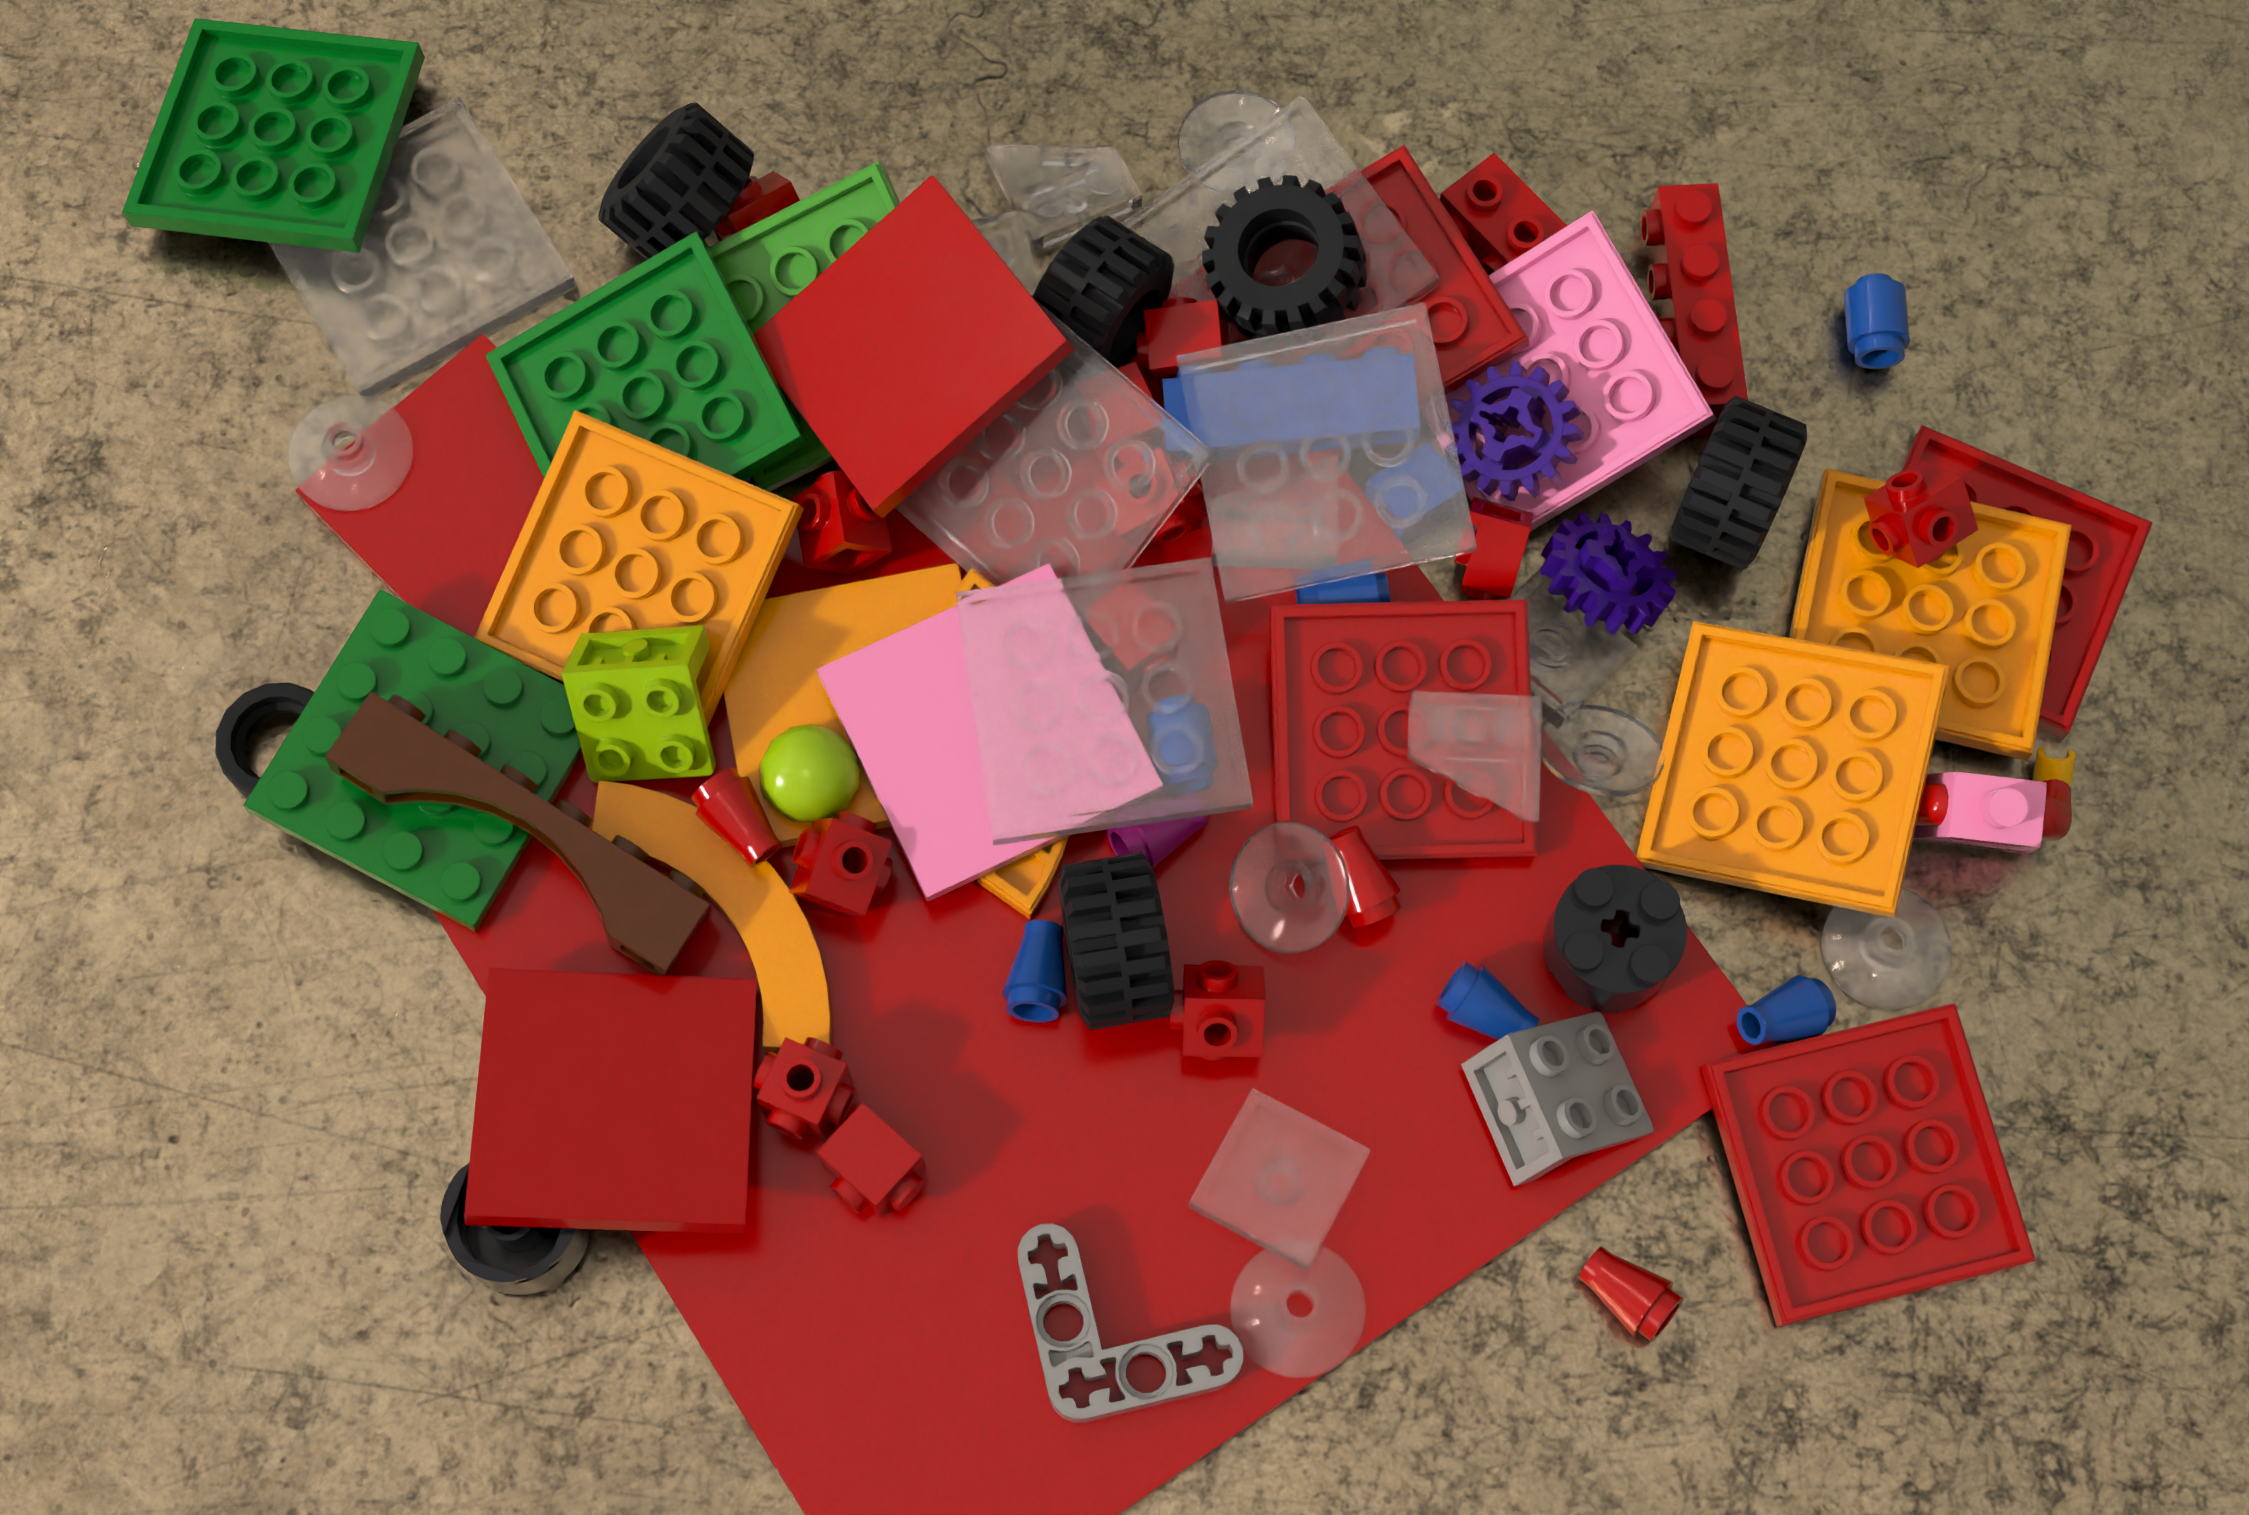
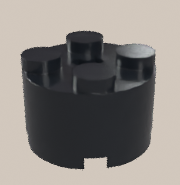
[1543,865,1687,1013]
[440,1163,591,1295]

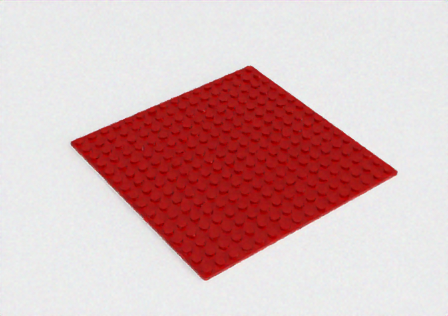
[433,277,1778,1515]

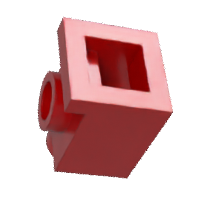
[1455,496,1534,600]

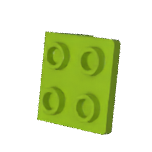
[561,625,716,783]

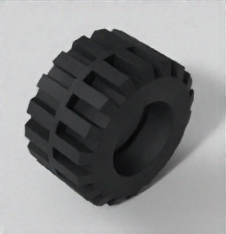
[598,102,754,260]
[1202,175,1368,349]
[1033,215,1174,382]
[1671,395,1807,570]
[1058,852,1174,1030]

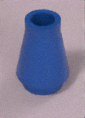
[1002,920,1067,1023]
[1436,961,1539,1040]
[1737,975,1836,1045]

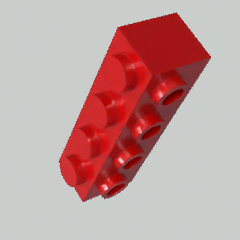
[1439,153,1659,320]
[1641,183,1748,437]

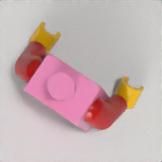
[1913,747,2076,853]

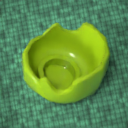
[759,724,860,821]

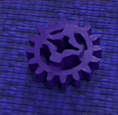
[1444,362,1584,501]
[1540,512,1677,634]

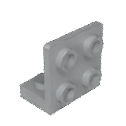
[1461,1012,1654,1187]

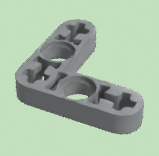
[1018,1223,1243,1423]

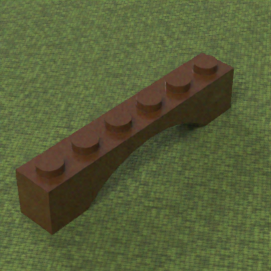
[325,691,710,975]

